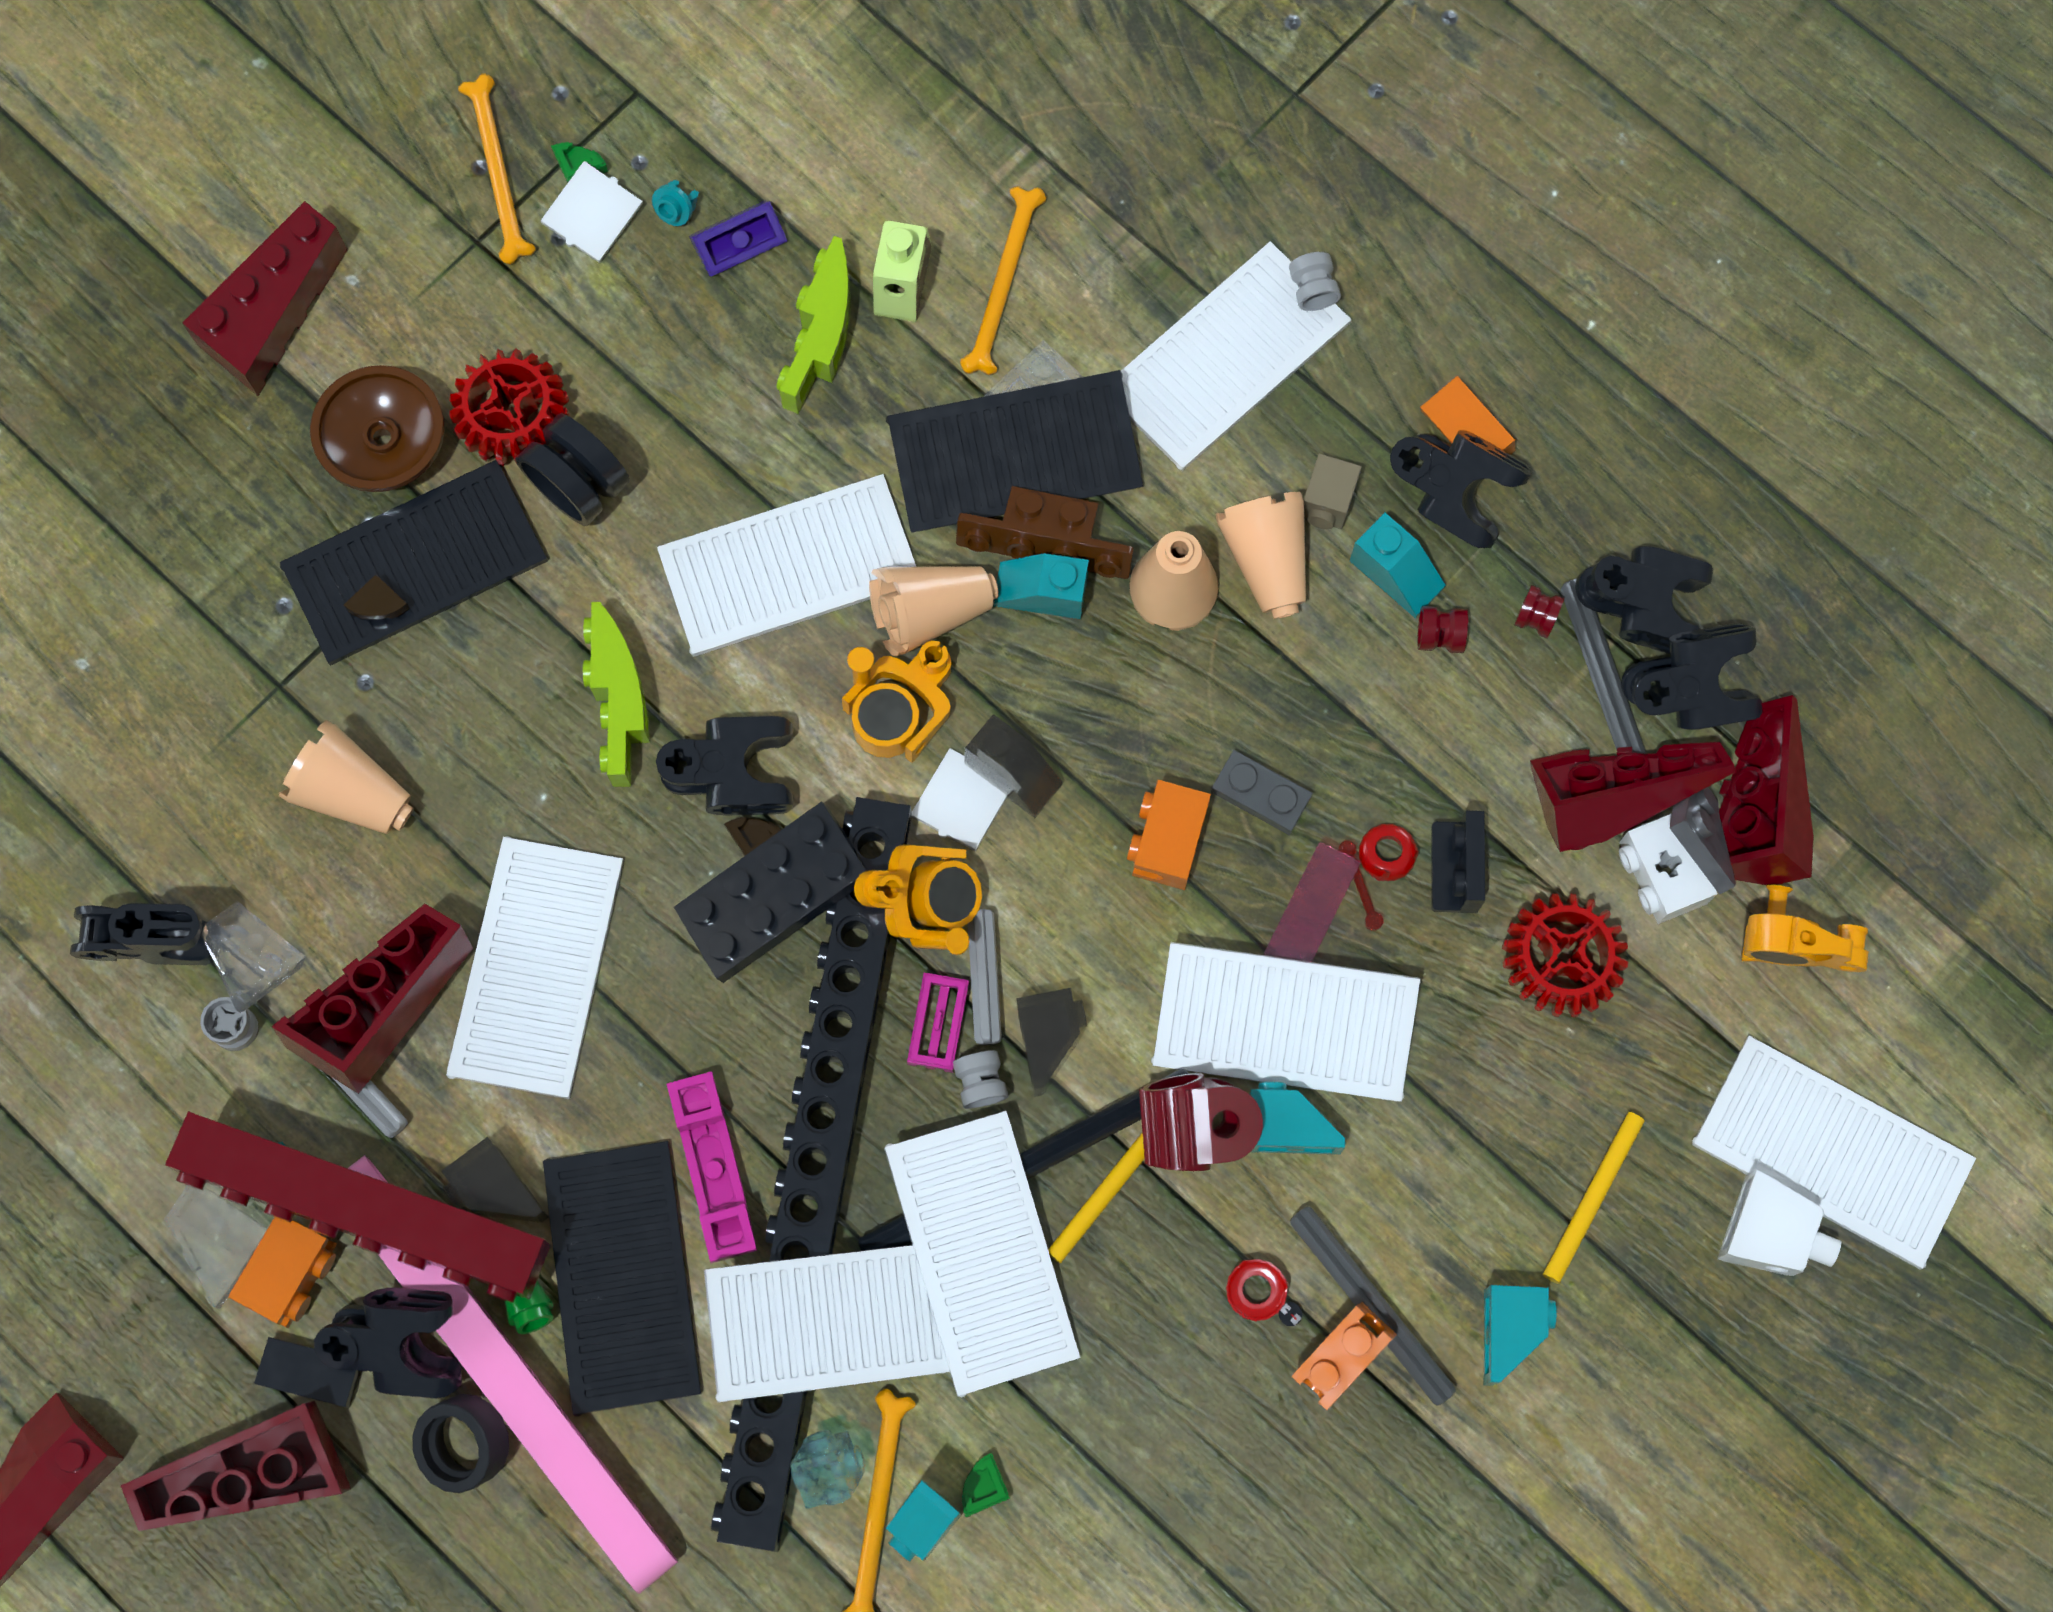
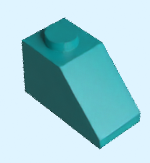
[1349,513,1446,618]
[993,553,1089,619]
[1249,1082,1345,1155]
[1483,1285,1557,1386]
[886,1481,962,1562]

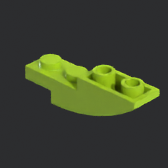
[776,236,851,414]
[583,602,650,787]

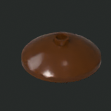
[310,365,445,492]

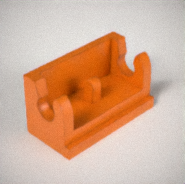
[1420,376,1515,455]

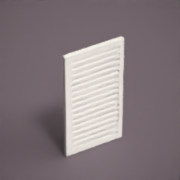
[1121,242,1351,471]
[657,474,916,657]
[446,836,624,1099]
[1151,942,1420,1102]
[1692,1036,1976,1269]
[884,1111,1080,1397]
[704,1245,950,1402]

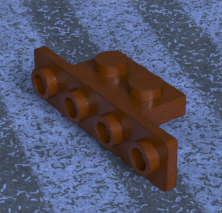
[956,486,1134,579]

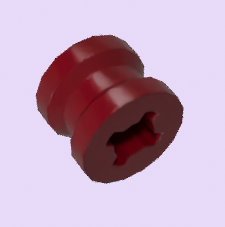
[1514,585,1565,639]

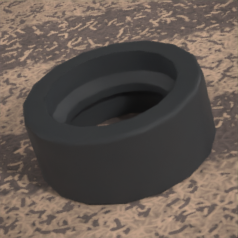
[412,1394,509,1493]

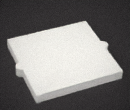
[541,161,643,263]
[912,748,1014,852]

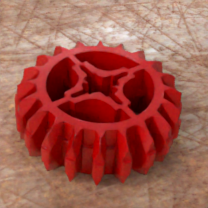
[449,348,569,466]
[1502,893,1628,1017]

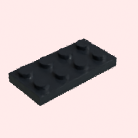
[674,801,869,983]

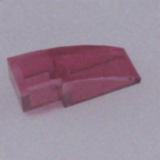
[1263,842,1361,962]

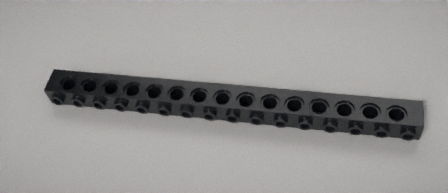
[711,797,912,1552]

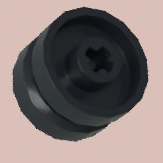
[515,413,630,526]

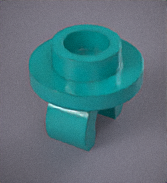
[652,180,699,226]

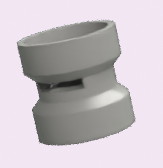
[1289,252,1341,311]
[200,997,258,1051]
[953,1051,1009,1109]

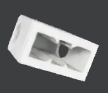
[1717,1170,1841,1276]

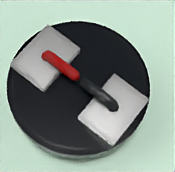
[1279,1302,1302,1326]

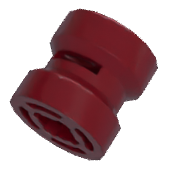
[1417,606,1468,653]

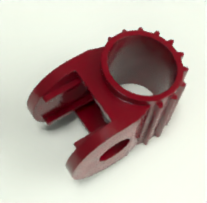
[1139,1073,1263,1171]

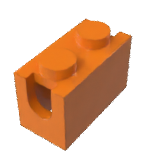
[1127,780,1211,890]
[228,1217,337,1328]
[1291,1302,1397,1410]

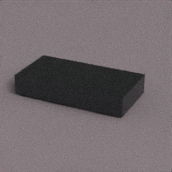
[254,1337,360,1408]

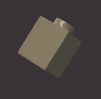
[1304,453,1362,529]

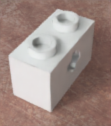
[1619,814,1717,924]

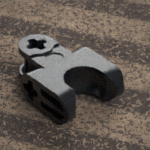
[1390,430,1532,548]
[1575,546,1713,654]
[1621,623,1763,730]
[656,716,794,816]
[70,903,223,965]
[314,1288,462,1399]

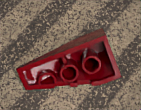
[1719,695,1814,885]
[1530,742,1735,852]
[0,1393,124,1587]

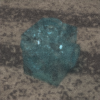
[790,1430,865,1509]

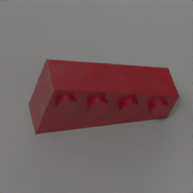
[182,201,347,396]
[271,904,473,1094]
[120,1400,351,1531]

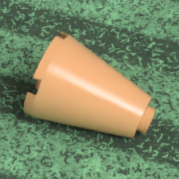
[1215,492,1306,619]
[1130,531,1218,631]
[869,566,998,656]
[279,720,414,834]

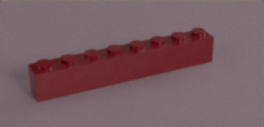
[165,1111,551,1303]

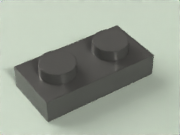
[1211,750,1313,836]

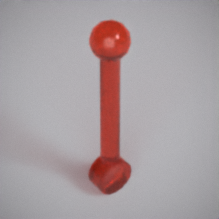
[1338,840,1384,931]

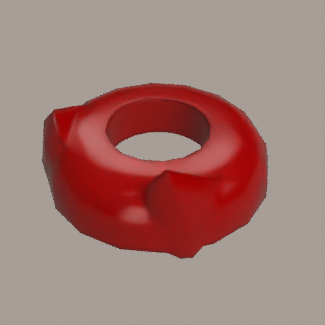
[1358,824,1419,881]
[1226,1259,1289,1321]

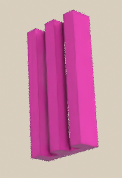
[907,973,969,1073]

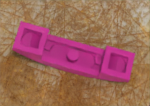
[667,1071,757,1264]

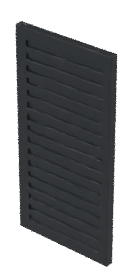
[886,370,1144,533]
[280,460,548,666]
[543,1141,702,1417]

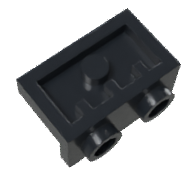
[1431,810,1485,913]

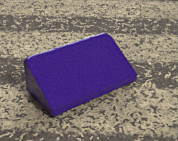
[689,201,788,277]

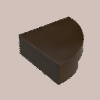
[343,574,409,620]
[724,817,781,856]

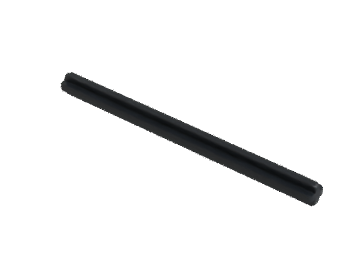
[858,1069,1189,1251]

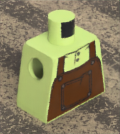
[873,221,932,322]

